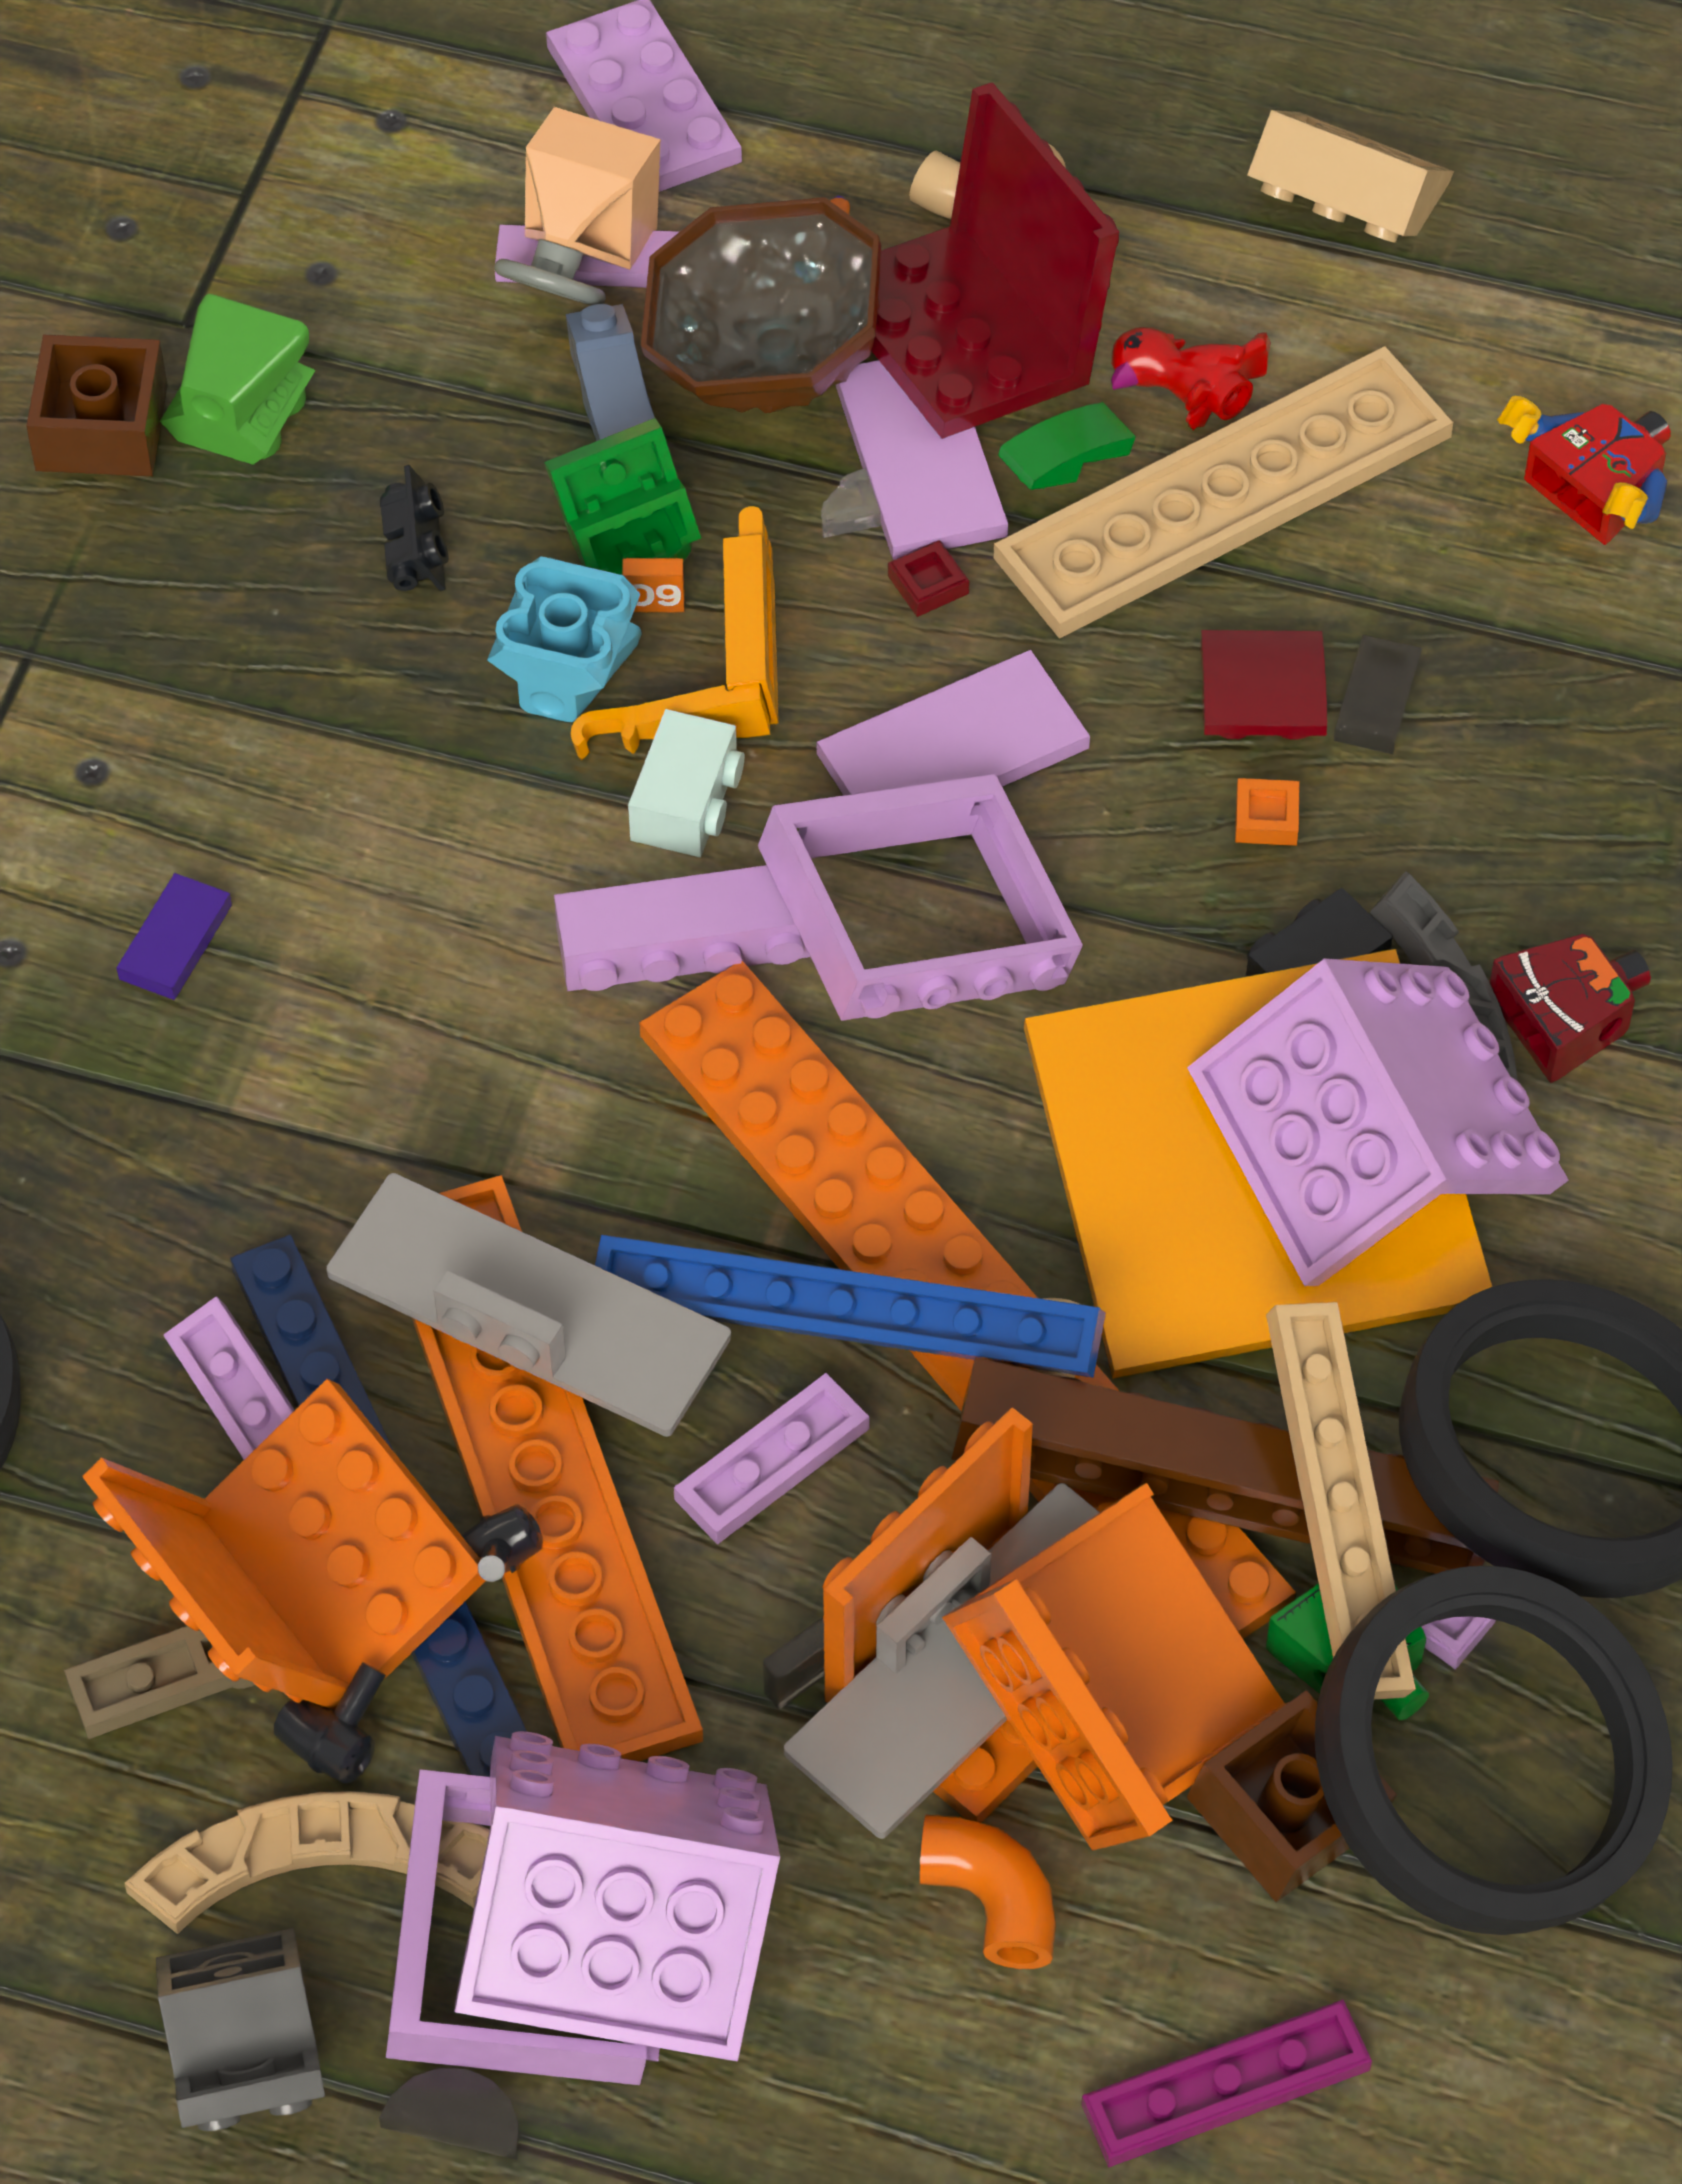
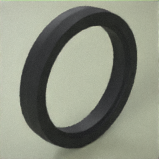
[1399,1279,1682,1598]
[1315,1566,1673,1935]

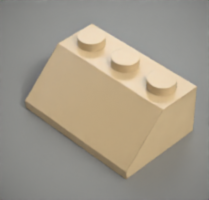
[1247,110,1454,243]

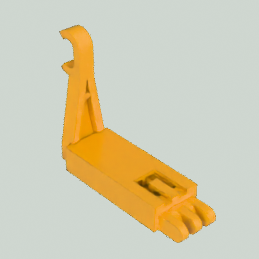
[571,506,779,760]

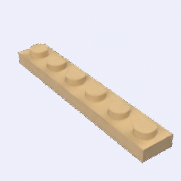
[1266,1302,1416,1700]

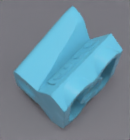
[487,556,642,722]

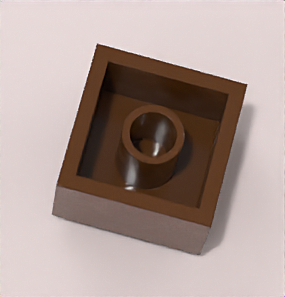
[26,334,168,477]
[1187,1690,1397,1902]

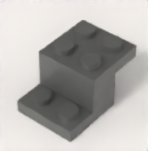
[156,1928,325,2131]

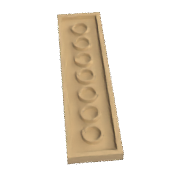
[994,346,1453,639]

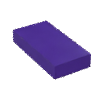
[116,873,232,1000]

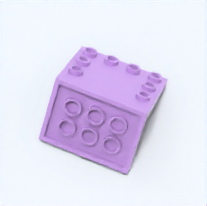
[1187,958,1569,1286]
[455,1731,780,2062]

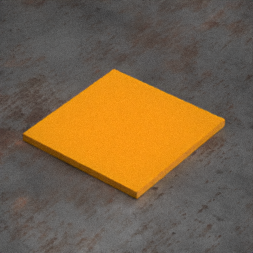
[1024,949,1492,1379]

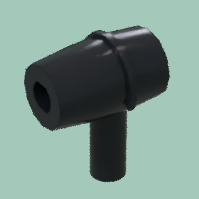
[462,1504,543,1583]
[274,1662,386,1784]

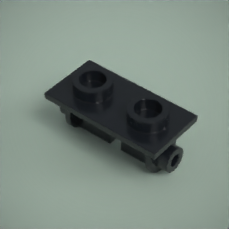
[380,465,449,591]

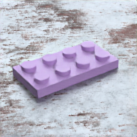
[546,0,742,192]

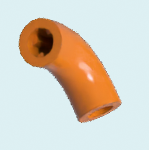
[920,1814,1056,1969]

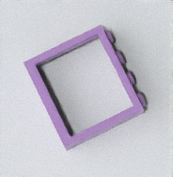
[758,774,1083,1021]
[386,1769,660,2085]

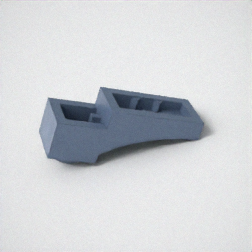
[566,304,655,441]

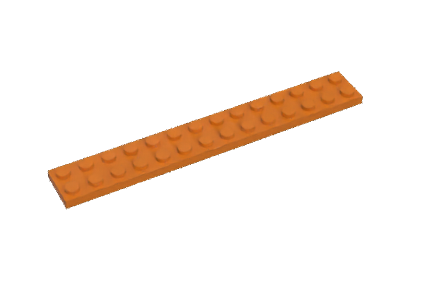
[639,961,1296,1639]

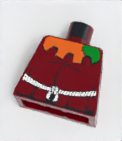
[1490,934,1651,1084]

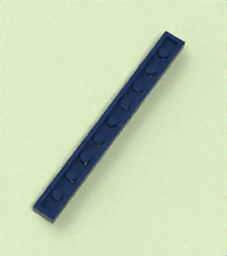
[230,1234,527,1777]

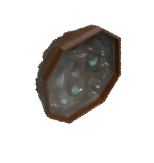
[641,197,882,413]

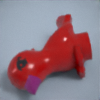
[1111,327,1271,430]

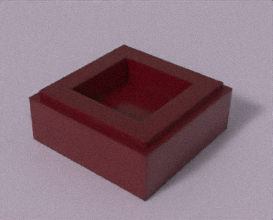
[888,540,969,617]

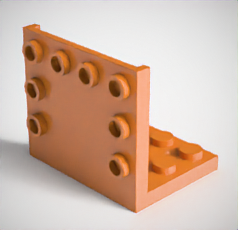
[82,1379,486,1710]
[823,1407,1038,1823]
[942,1483,1289,1851]

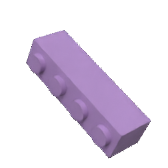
[554,865,810,991]

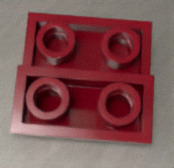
[1200,630,1327,740]

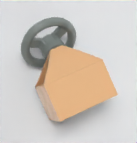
[494,107,661,305]

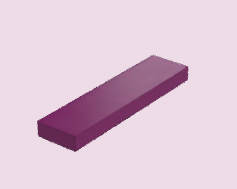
[1081,1999,1372,2168]

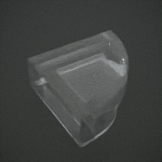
[821,468,881,538]

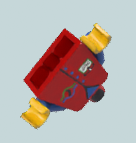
[1497,395,1671,545]

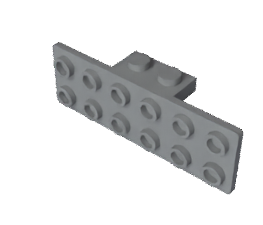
[327,1173,731,1437]
[784,1483,1100,1839]

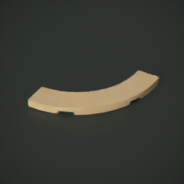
[124,1791,490,1934]

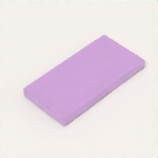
[835,360,1008,560]
[817,650,1090,795]

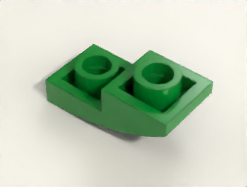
[998,402,1136,490]

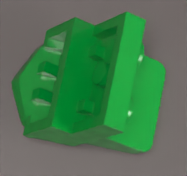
[544,418,701,575]

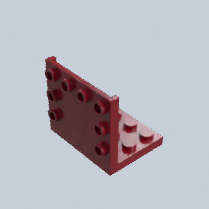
[864,82,1119,439]

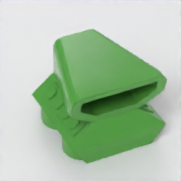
[160,294,315,465]

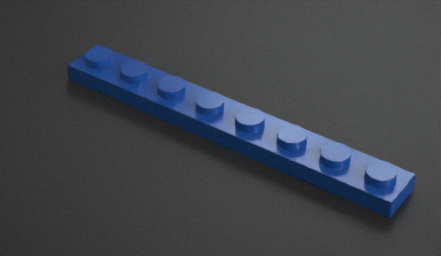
[595,1235,1106,1378]

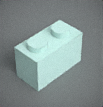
[628,709,745,858]

